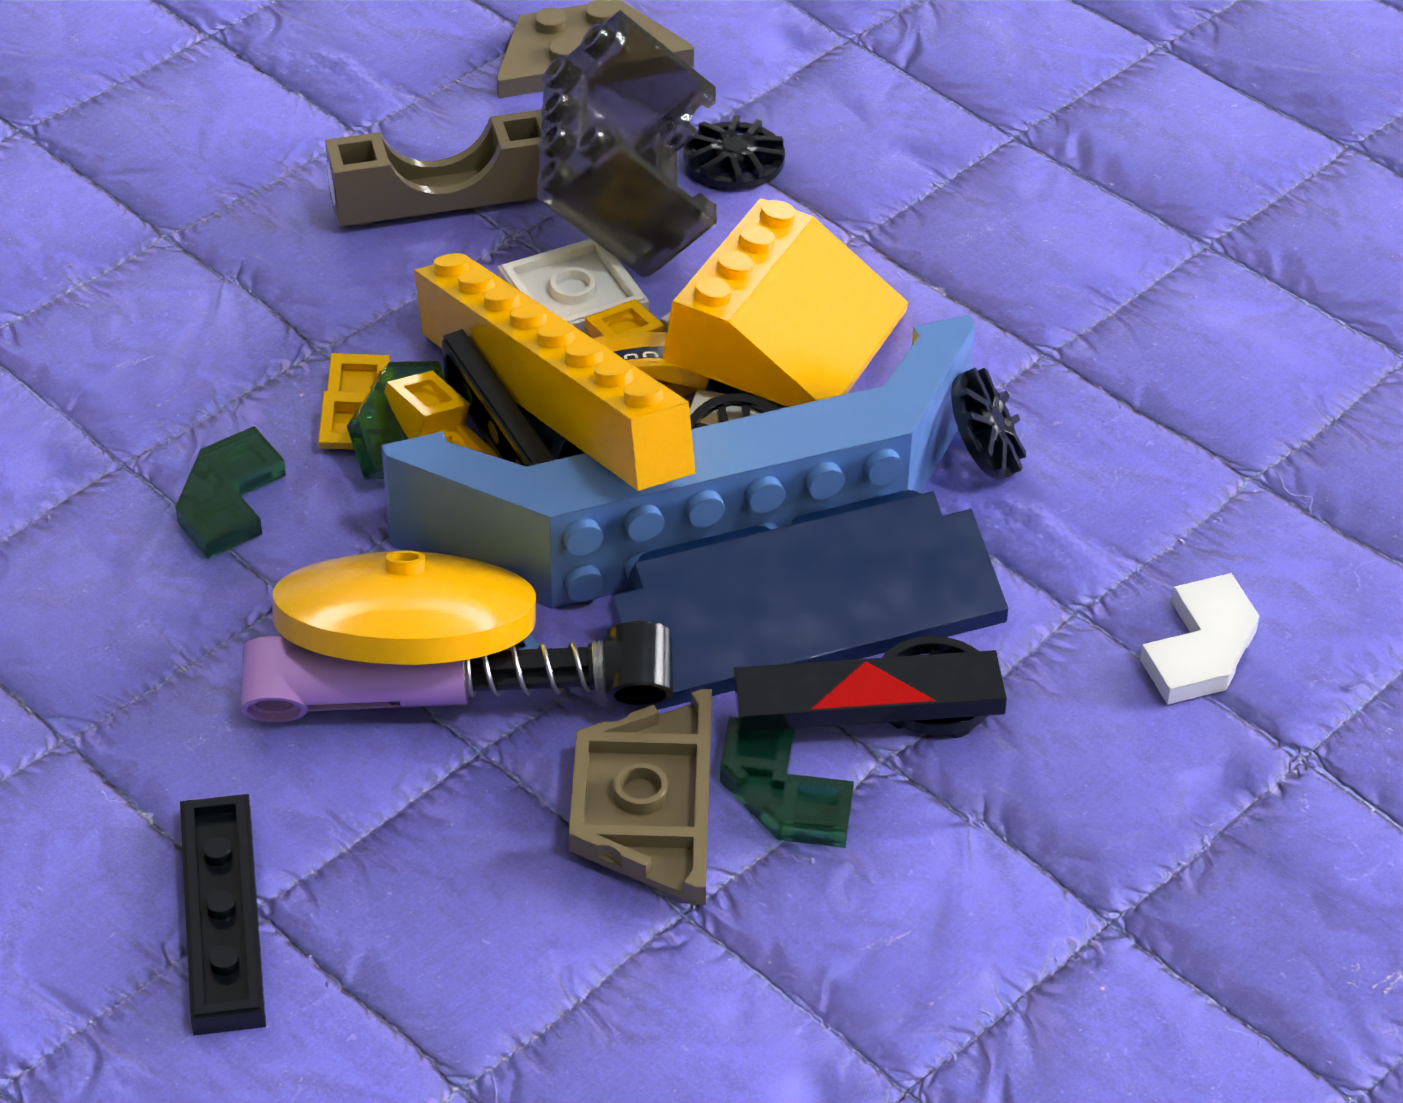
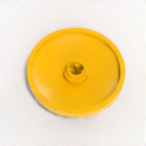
[273,550,536,665]

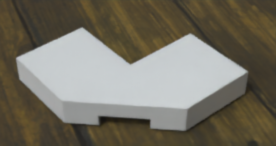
[1140,573,1259,705]

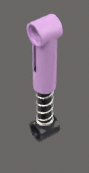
[241,621,673,723]

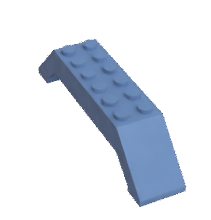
[381,314,975,609]

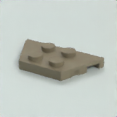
[497,0,694,99]
[569,689,712,905]

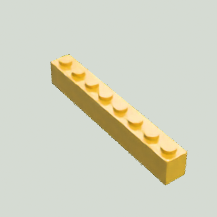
[414,253,695,491]

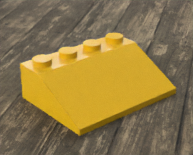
[662,198,908,407]

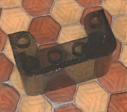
[536,10,717,277]

